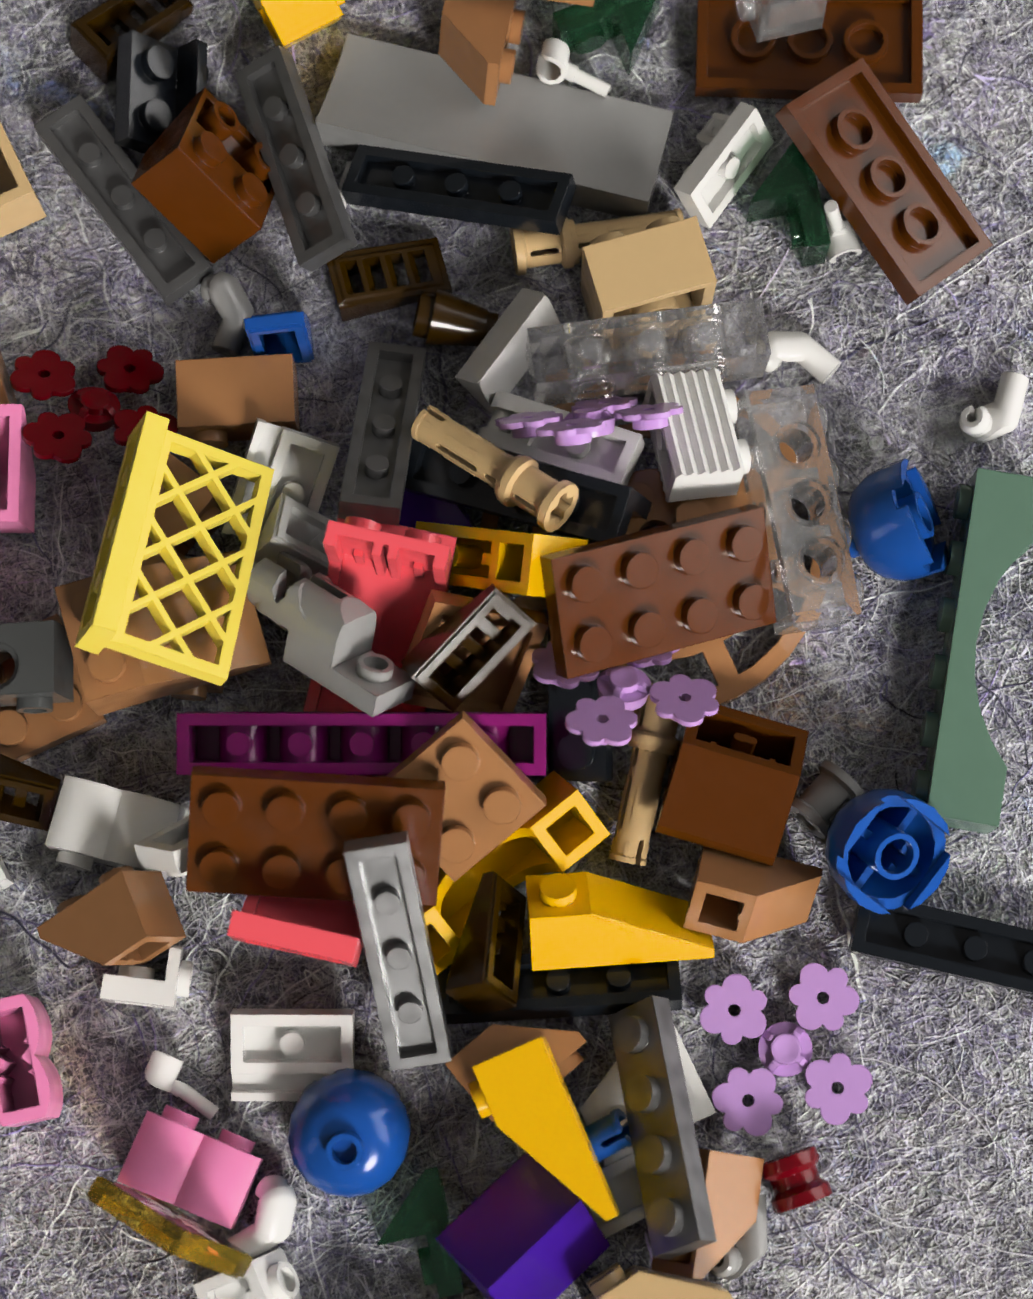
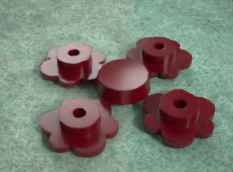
[10,345,178,464]

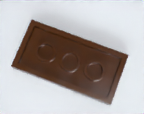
[695,0,923,103]
[775,57,993,305]
[540,504,777,679]
[186,765,445,906]

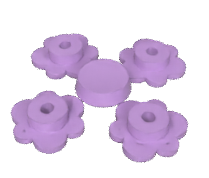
[495,397,683,446]
[532,641,719,746]
[699,963,872,1136]

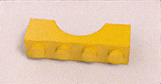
[422,770,610,975]

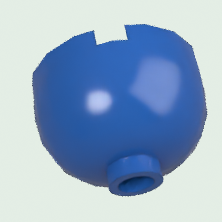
[841,458,948,581]
[825,789,951,914]
[287,1068,412,1198]

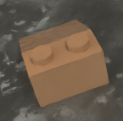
[54,550,272,716]

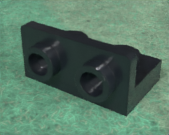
[114,30,208,154]

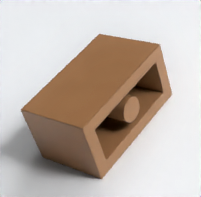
[175,353,300,449]

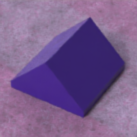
[434,1151,611,1299]

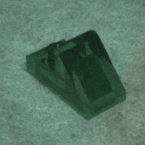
[552,0,660,74]
[746,142,831,267]
[377,1166,465,1298]

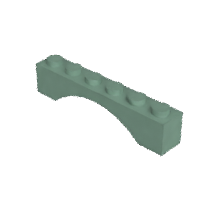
[911,468,1033,834]

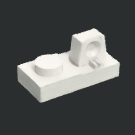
[673,102,774,229]

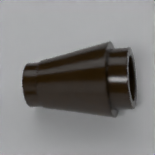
[411,288,499,346]

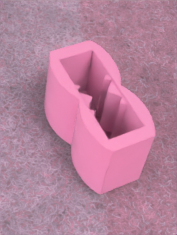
[0,993,63,1127]
[117,1104,264,1229]

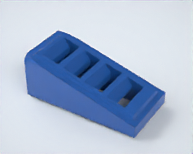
[244,310,315,364]

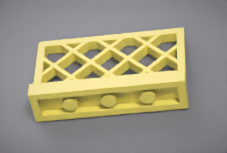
[75,411,274,686]

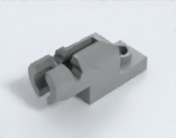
[247,552,416,717]

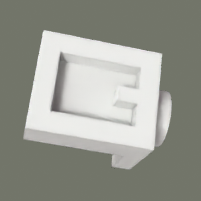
[100,945,194,1010]
[193,1248,302,1299]

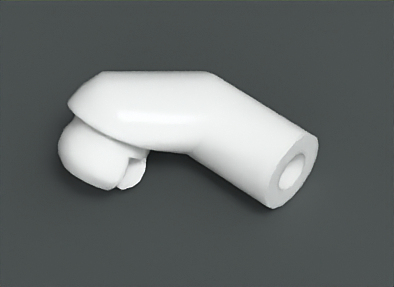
[752,331,841,384]
[959,372,1029,443]
[227,1175,297,1265]

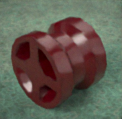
[762,1146,832,1214]

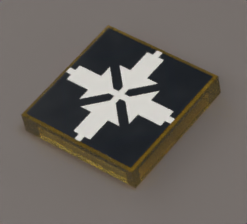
[87,1175,253,1278]

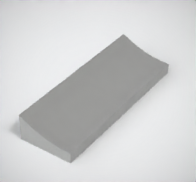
[315,33,674,217]

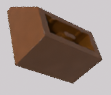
[131,88,275,264]
[655,705,809,866]

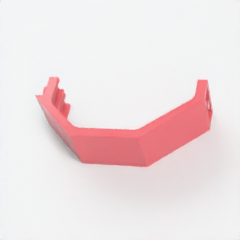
[227,516,457,968]

